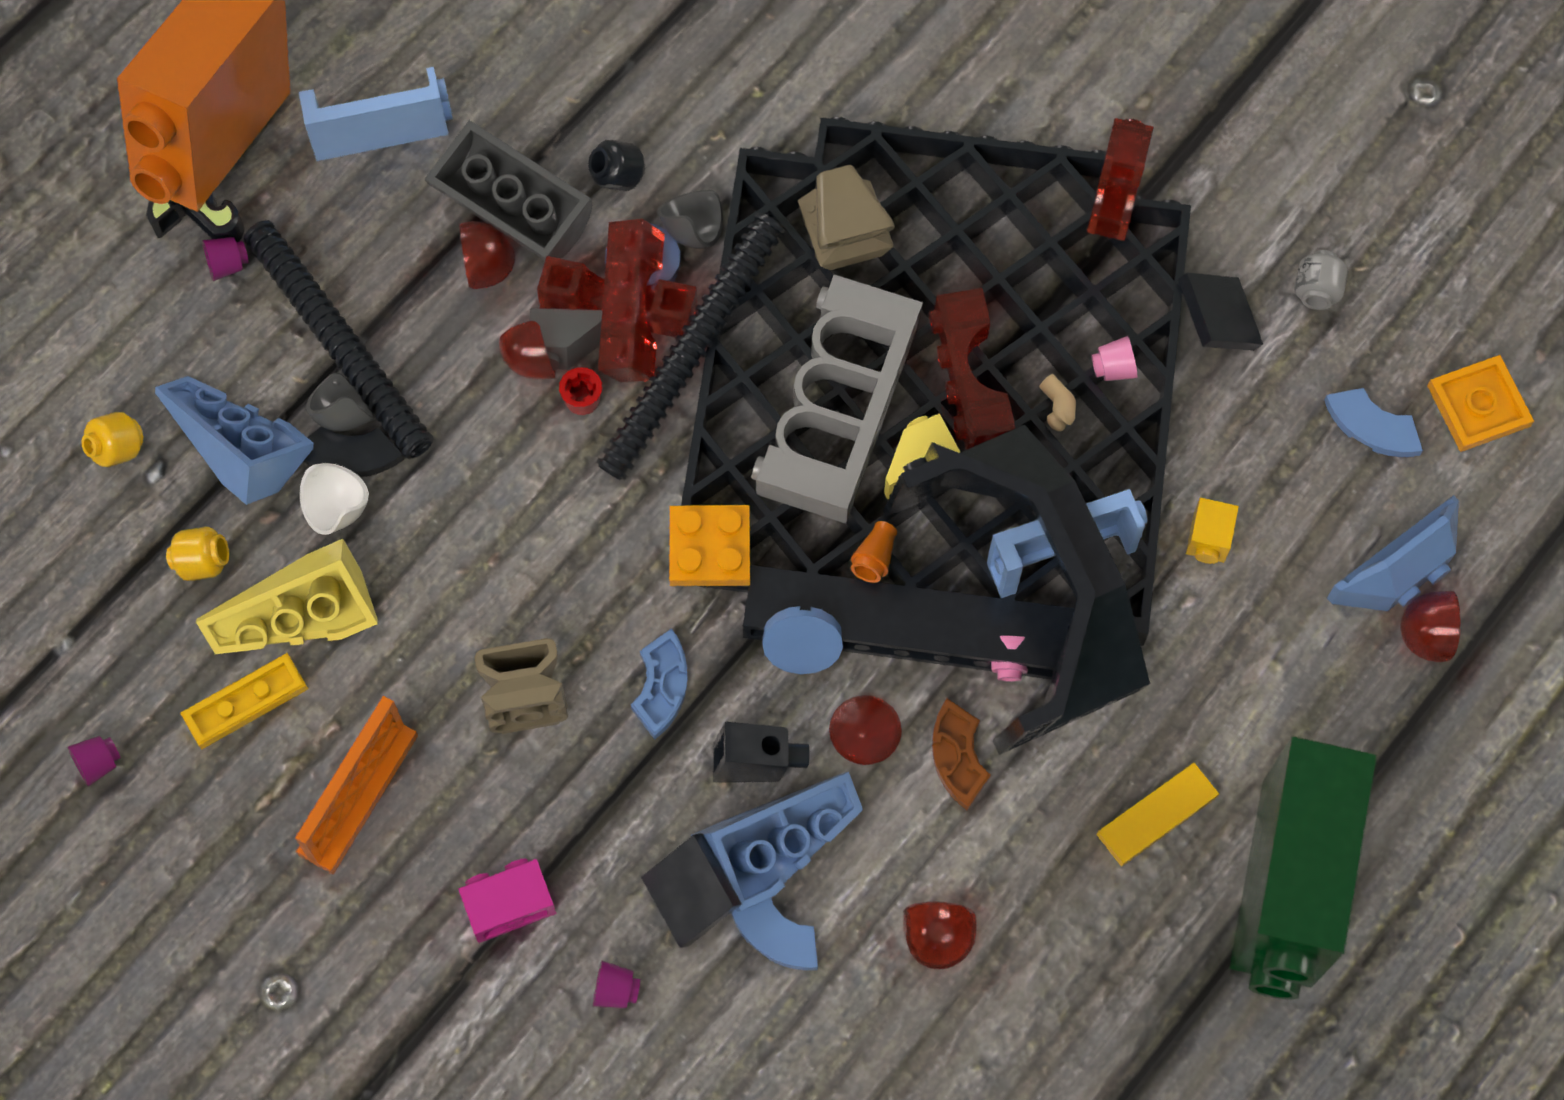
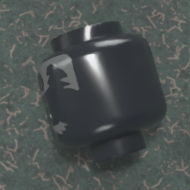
[588,140,645,191]

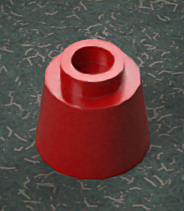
[559,367,602,415]

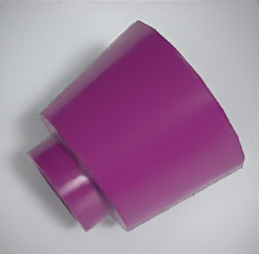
[202,237,249,282]
[67,735,121,787]
[592,960,641,1009]

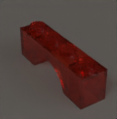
[1087,118,1154,241]
[598,218,665,383]
[537,256,698,338]
[929,288,1016,450]

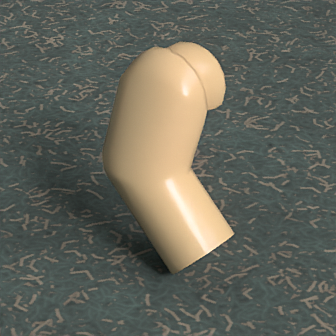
[1039,374,1076,432]

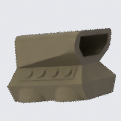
[798,165,895,270]
[475,638,568,734]

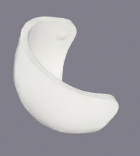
[300,463,369,535]

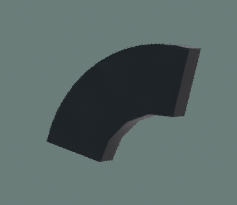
[304,427,404,477]

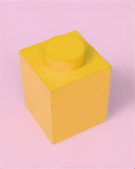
[1186,497,1239,564]

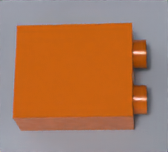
[117,0,290,212]

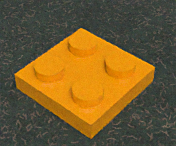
[1427,355,1534,452]
[669,505,750,586]

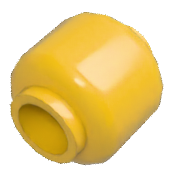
[81,412,144,467]
[166,526,229,581]

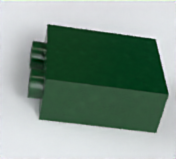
[1229,736,1377,1000]

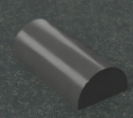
[425,120,592,264]

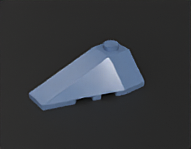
[155,376,314,505]
[691,772,863,912]

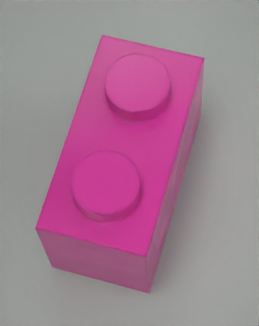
[458,858,556,943]

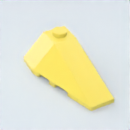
[196,539,378,654]

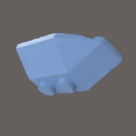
[1327,495,1459,611]

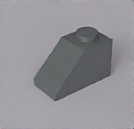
[528,308,608,371]

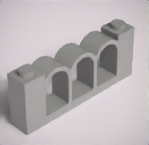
[751,275,923,524]

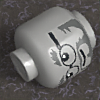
[1294,250,1348,310]

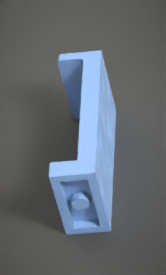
[299,67,453,161]
[987,489,1147,598]

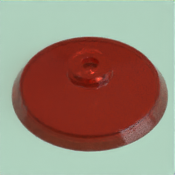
[829,695,902,765]

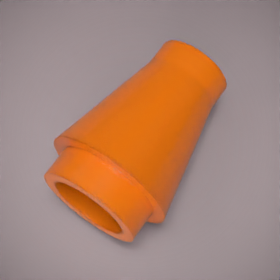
[851,521,897,583]

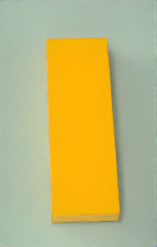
[180,653,308,750]
[1096,763,1219,867]

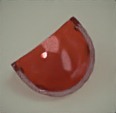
[459,221,515,289]
[499,321,557,380]
[1400,590,1461,662]
[903,901,977,969]

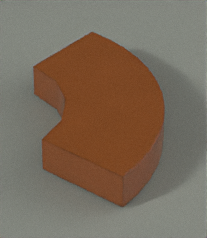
[932,698,991,810]

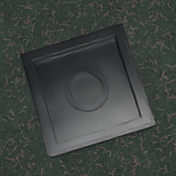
[1178,272,1263,351]
[641,833,742,948]

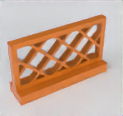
[295,696,418,875]

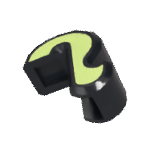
[146,193,244,242]

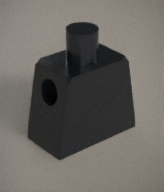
[713,722,810,783]

